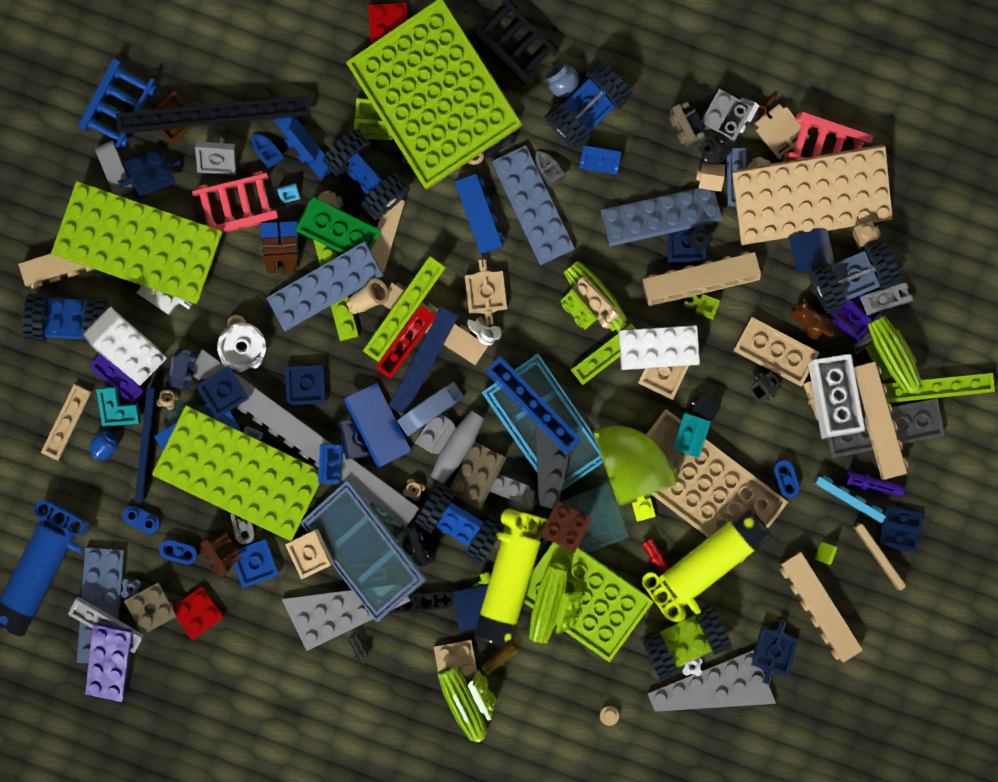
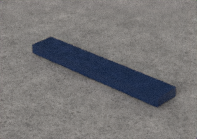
[389,306,459,415]
[134,387,157,503]

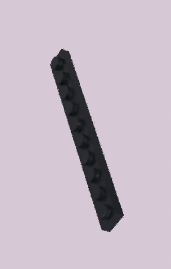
[116,96,310,134]

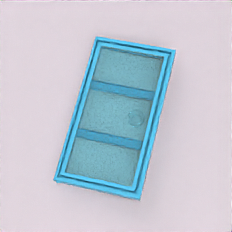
[482,354,603,491]

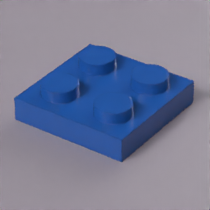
[229,539,279,588]

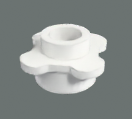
[683,657,702,676]

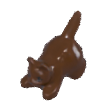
[790,299,834,339]

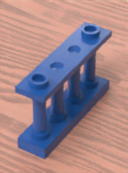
[78,58,157,150]

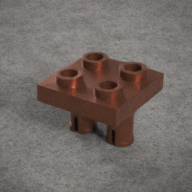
[540,501,592,553]
[200,532,242,576]

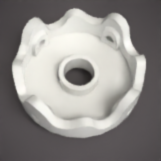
[217,322,266,372]

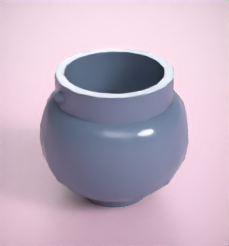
[545,62,580,98]

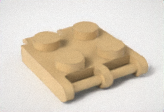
[755,104,810,161]

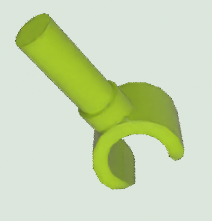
[471,571,491,587]

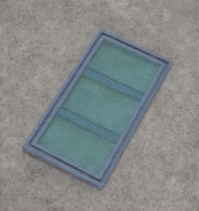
[301,480,427,622]

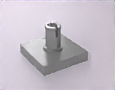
[195,137,236,175]

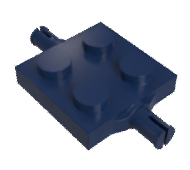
[118,149,181,196]
[751,620,798,685]

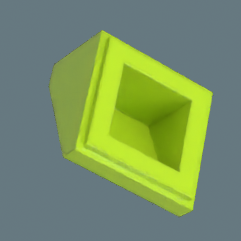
[815,542,837,565]

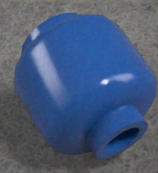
[89,431,118,460]

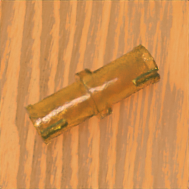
[481,644,518,676]

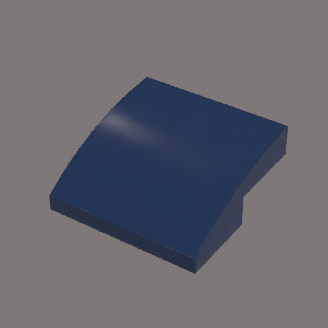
[789,228,835,274]
[878,506,924,553]
[452,583,489,631]

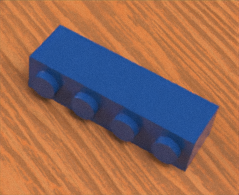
[454,174,505,255]

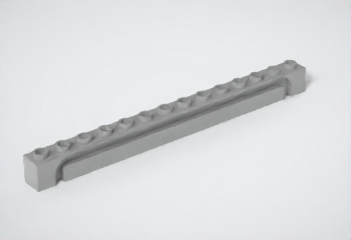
[191,349,420,528]

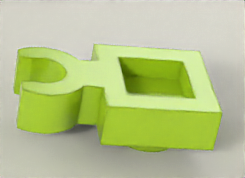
[684,294,720,320]

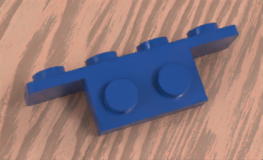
[274,118,332,180]

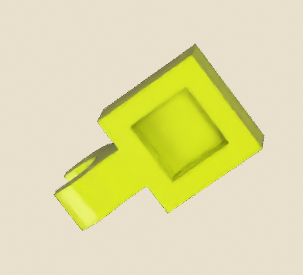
[632,497,655,522]

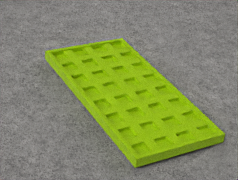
[51,181,223,305]
[152,405,320,541]

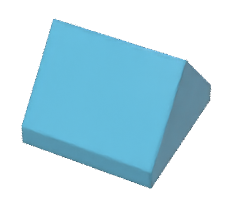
[277,183,300,204]

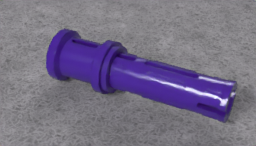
[845,468,905,497]

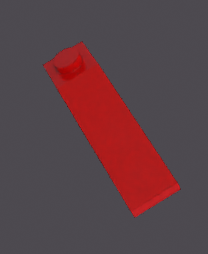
[375,306,436,379]

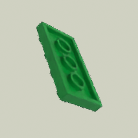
[295,196,381,254]

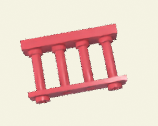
[784,112,873,161]
[192,171,279,233]

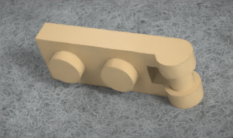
[570,276,620,328]

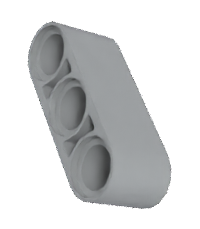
[95,140,134,196]

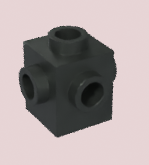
[698,135,733,164]
[747,371,782,404]

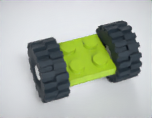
[640,603,732,681]

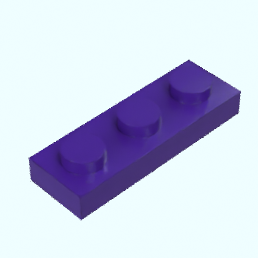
[89,353,146,404]

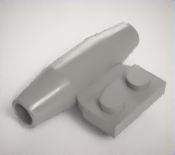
[415,411,484,484]

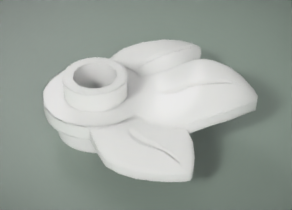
[468,317,501,345]

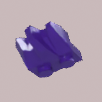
[828,291,882,342]

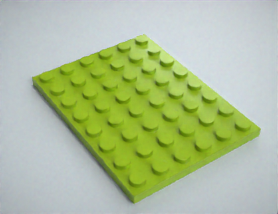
[346,0,522,190]

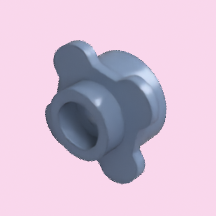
[121,579,141,598]

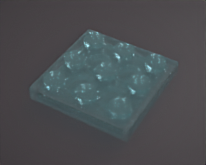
[560,483,629,553]

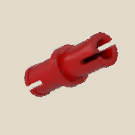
[641,538,670,575]

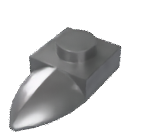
[535,151,566,188]

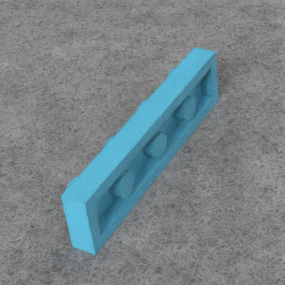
[814,475,886,523]

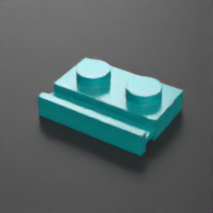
[672,413,711,458]

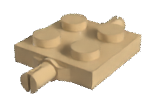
[465,260,507,325]

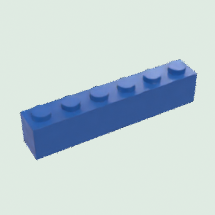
[486,356,581,456]

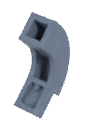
[397,382,464,436]

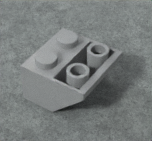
[701,89,753,141]

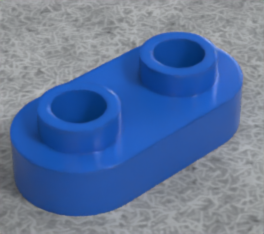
[774,460,799,498]
[123,506,160,534]
[159,540,198,565]

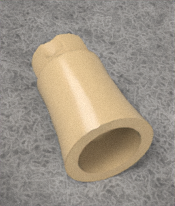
[347,279,389,314]

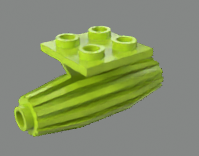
[561,261,627,332]
[865,315,922,394]
[529,562,583,644]
[437,665,496,742]

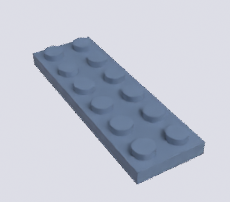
[491,145,575,266]
[601,188,722,246]
[267,242,384,331]
[77,547,125,664]

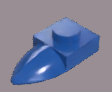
[252,134,284,169]

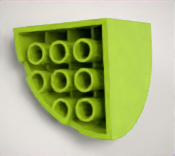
[593,426,678,505]

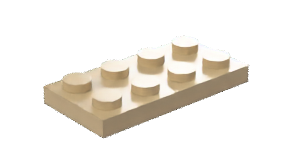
[733,317,819,387]

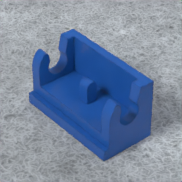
[579,146,621,175]
[318,444,343,484]

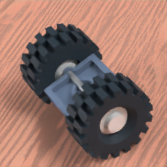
[808,239,901,314]

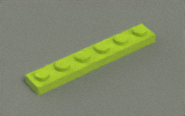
[314,240,359,341]
[363,257,446,362]
[885,373,995,402]

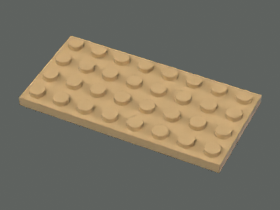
[732,145,893,245]
[646,409,788,563]

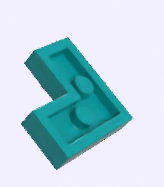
[96,386,141,427]

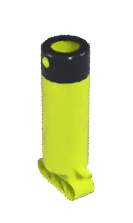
[642,507,772,623]
[474,509,548,646]

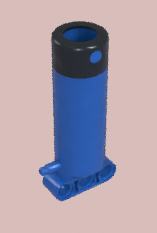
[0,501,90,637]

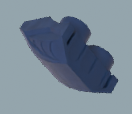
[167,349,196,389]

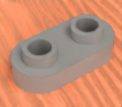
[231,513,255,544]

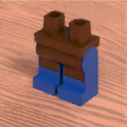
[260,221,299,274]

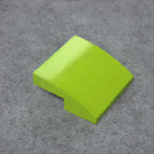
[354,97,392,141]

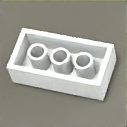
[83,307,167,385]
[618,326,699,370]
[808,354,865,439]

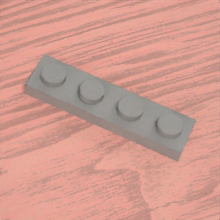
[68,596,145,653]

